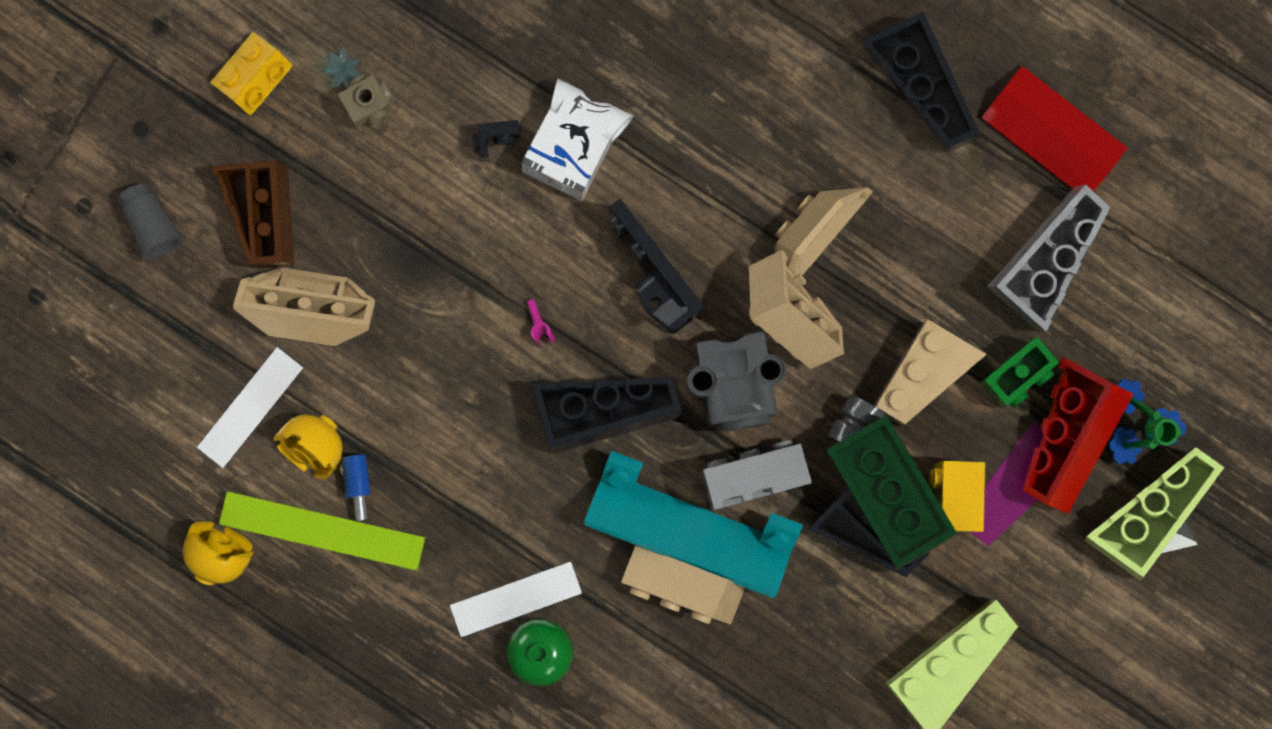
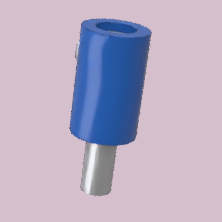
[340,454,371,521]

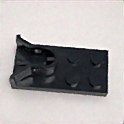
[608,199,704,334]

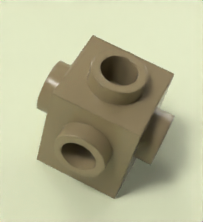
[337,74,393,129]

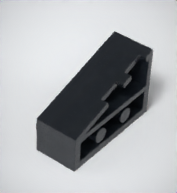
[808,487,930,577]

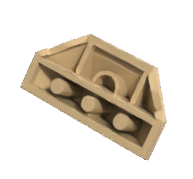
[775,187,873,276]
[233,267,375,346]

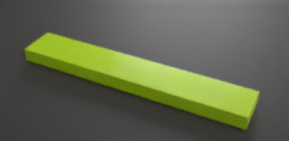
[219,491,426,571]

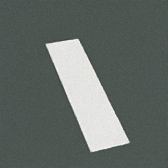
[197,347,303,468]
[450,562,582,637]

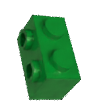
[979,337,1059,408]

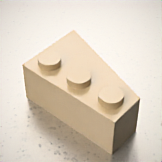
[874,319,987,426]
[621,545,745,624]

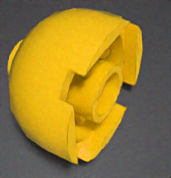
[273,414,343,480]
[182,521,254,585]

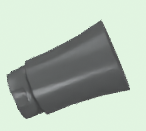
[117,183,185,261]

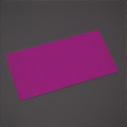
[970,422,1043,546]

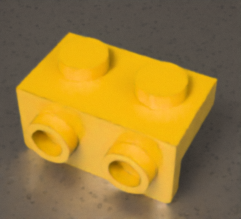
[210,32,292,115]

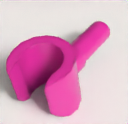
[527,299,555,348]

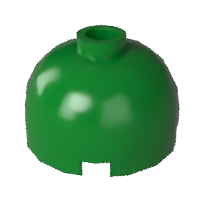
[506,619,574,686]

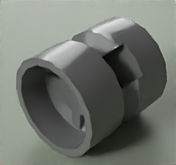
[827,395,888,443]

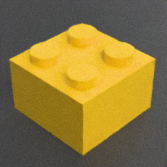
[929,461,985,532]

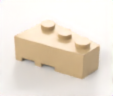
[749,250,844,369]

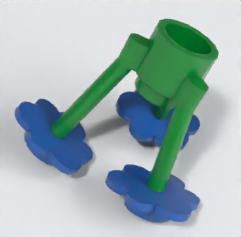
[1108,379,1186,464]

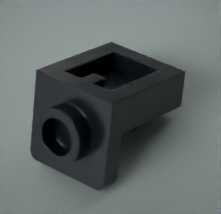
[473,120,521,162]

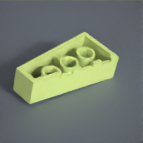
[1085,447,1224,581]
[885,599,1018,729]

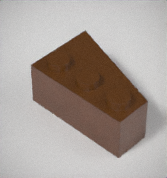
[211,160,294,269]

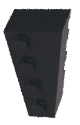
[861,12,980,152]

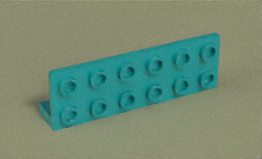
[584,451,803,598]

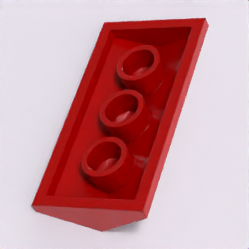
[980,66,1127,192]

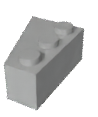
[701,440,812,511]

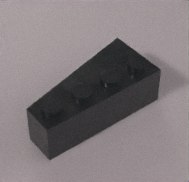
[532,377,683,454]

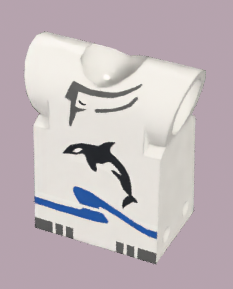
[522,79,633,202]

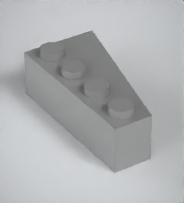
[987,185,1110,332]

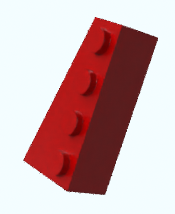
[1023,357,1133,514]

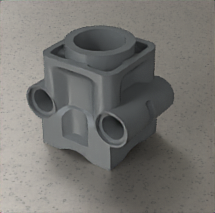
[686,332,786,433]

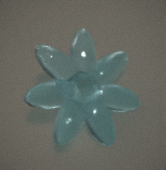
[323,48,362,88]

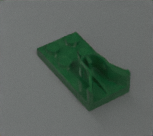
[827,415,958,570]

